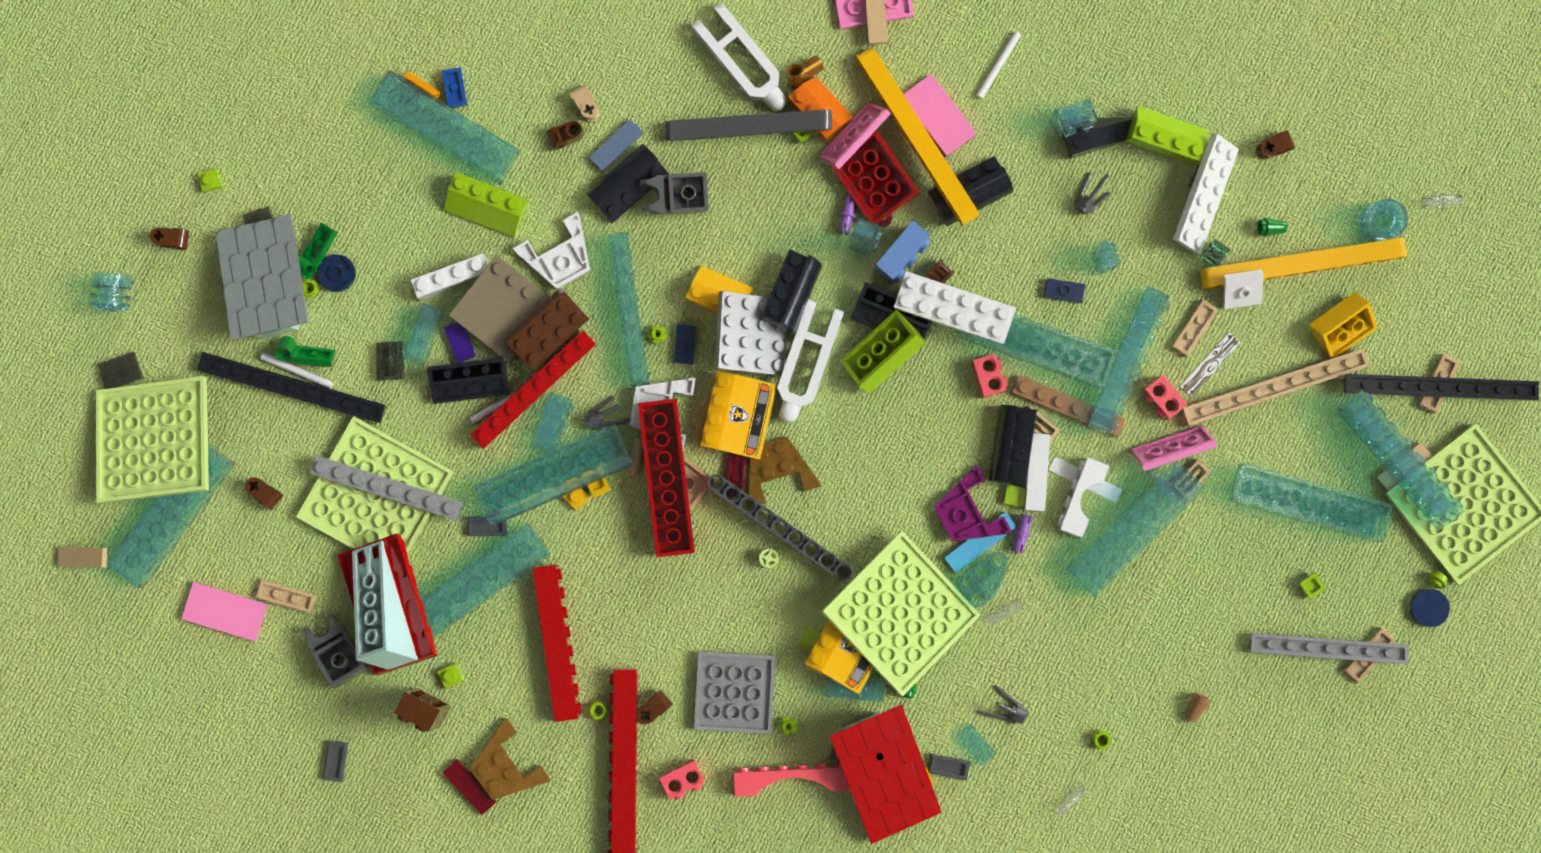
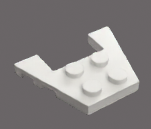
[513,212,590,290]
[629,378,696,451]

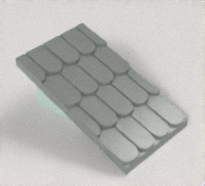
[216,214,309,340]

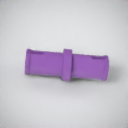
[838,195,856,235]
[1012,513,1033,553]

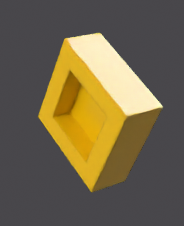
[585,472,611,498]
[563,483,590,510]

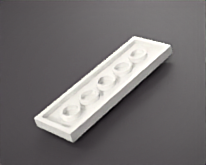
[1173,133,1239,254]
[894,271,1016,345]

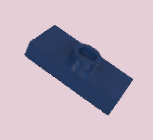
[1044,278,1085,304]
[674,324,697,365]

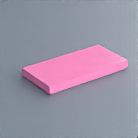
[834,0,914,30]
[904,74,977,157]
[818,102,890,169]
[1130,425,1217,471]
[181,582,268,641]

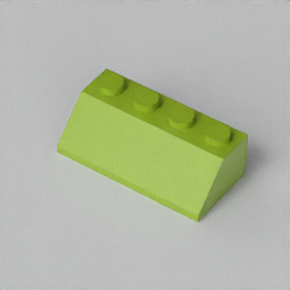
[1125,105,1208,166]
[444,172,529,238]
[840,309,926,394]

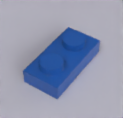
[442,67,468,109]

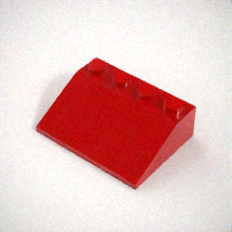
[830,130,922,226]

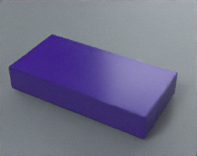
[444,322,477,363]

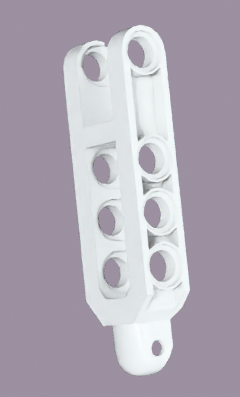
[691,2,786,111]
[777,300,844,423]

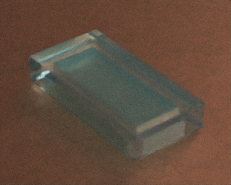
[956,724,996,766]

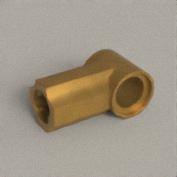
[786,55,824,89]

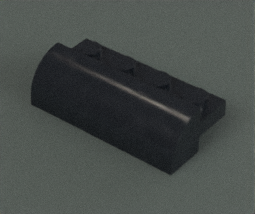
[585,144,669,223]
[928,156,1014,227]
[760,249,822,336]
[850,282,932,349]
[427,357,510,404]
[988,405,1037,486]

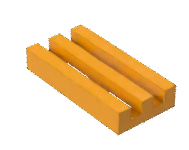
[404,70,442,101]

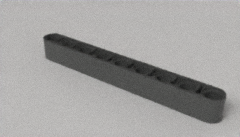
[665,110,832,141]
[707,474,852,580]

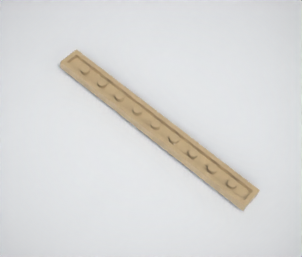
[1182,348,1370,426]

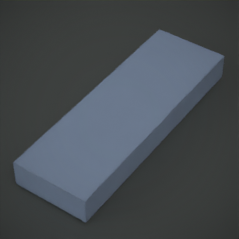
[589,119,644,172]

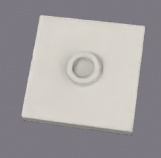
[1223,269,1264,309]

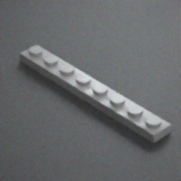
[310,455,463,520]
[1250,633,1409,665]

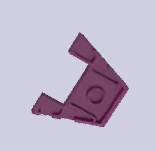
[934,466,1012,542]

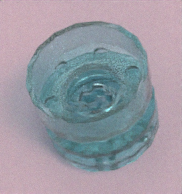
[1359,199,1408,242]
[88,272,133,312]

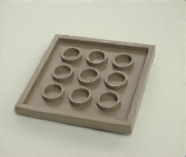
[448,255,549,362]

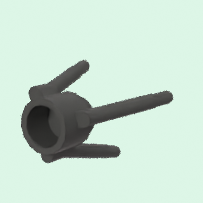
[1074,172,1111,215]
[584,396,630,430]
[977,685,1028,724]

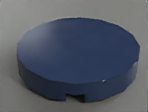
[317,254,356,292]
[1410,589,1450,627]

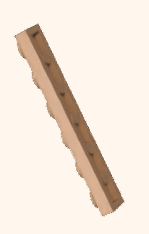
[1012,375,1126,437]

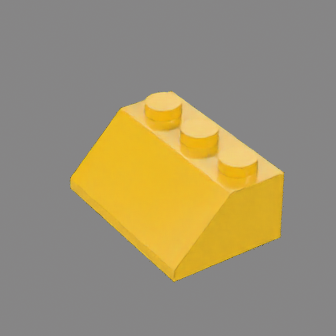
[686,266,754,314]
[1309,292,1378,359]

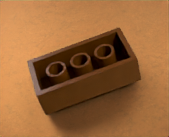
[504,288,589,371]
[394,688,452,733]

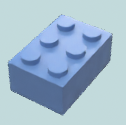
[874,221,930,285]

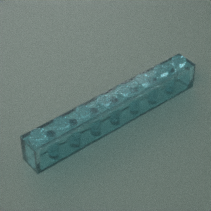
[608,231,651,387]
[1086,286,1170,436]

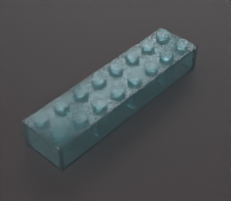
[369,70,521,185]
[957,314,1117,389]
[1337,390,1465,530]
[474,424,634,527]
[107,443,236,588]
[1065,460,1205,597]
[1229,463,1393,543]
[421,523,552,639]

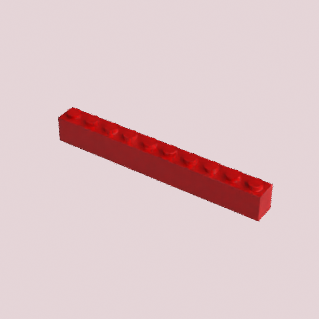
[608,669,638,853]

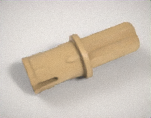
[627,438,644,477]

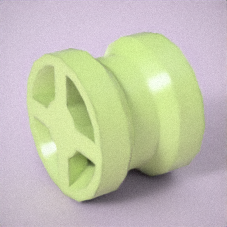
[759,549,778,568]

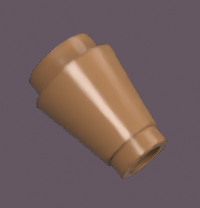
[1185,692,1210,723]

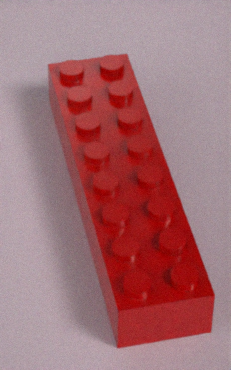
[638,399,695,557]

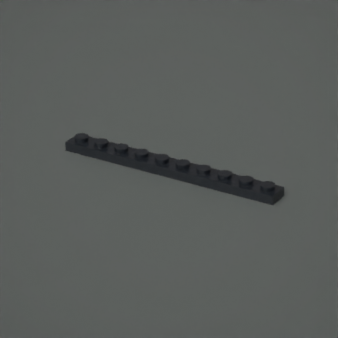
[197,352,387,424]
[1344,374,1539,401]

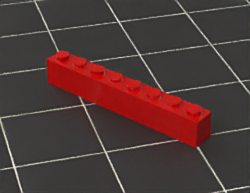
[470,330,596,449]
[533,565,582,722]

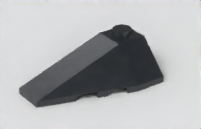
[1058,117,1133,159]

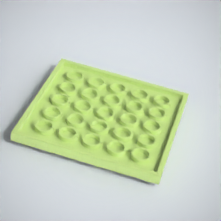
[96,376,209,504]
[296,416,454,555]
[1384,423,1541,585]
[821,531,980,697]

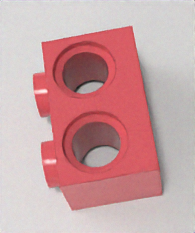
[971,354,1008,399]
[1142,375,1188,420]
[659,760,705,800]

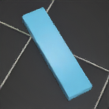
[944,512,1017,573]

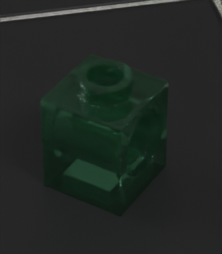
[1199,239,1230,267]

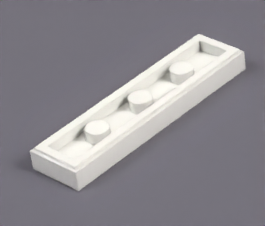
[1025,433,1050,512]

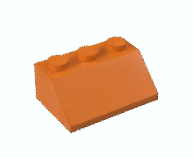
[788,76,854,143]

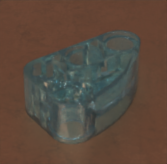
[957,552,1007,607]

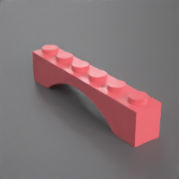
[734,762,850,797]

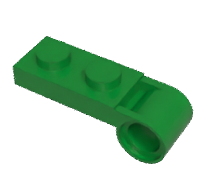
[298,222,338,279]
[274,336,336,367]

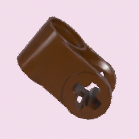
[546,121,585,150]
[1256,130,1296,160]
[150,227,189,250]
[925,259,955,284]
[245,477,284,511]
[637,690,673,724]

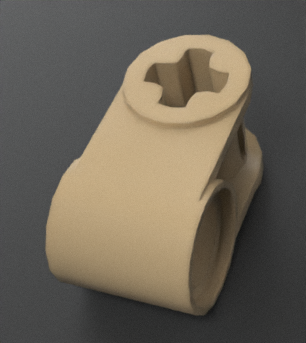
[569,84,600,122]

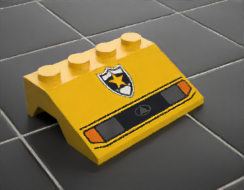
[700,371,777,460]
[805,620,874,695]

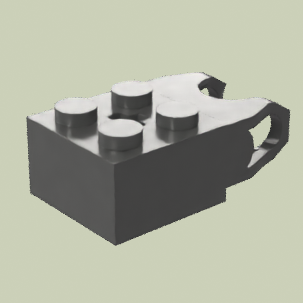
[639,172,709,215]
[303,613,369,689]

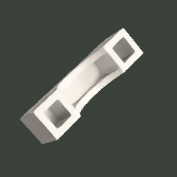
[411,254,488,301]
[1057,457,1109,538]

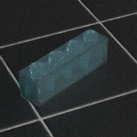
[849,218,882,257]

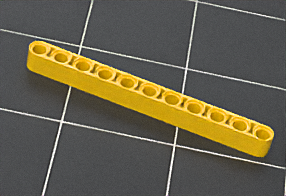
[855,47,979,226]
[1199,238,1407,289]

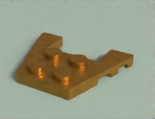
[749,437,821,508]
[470,719,551,800]

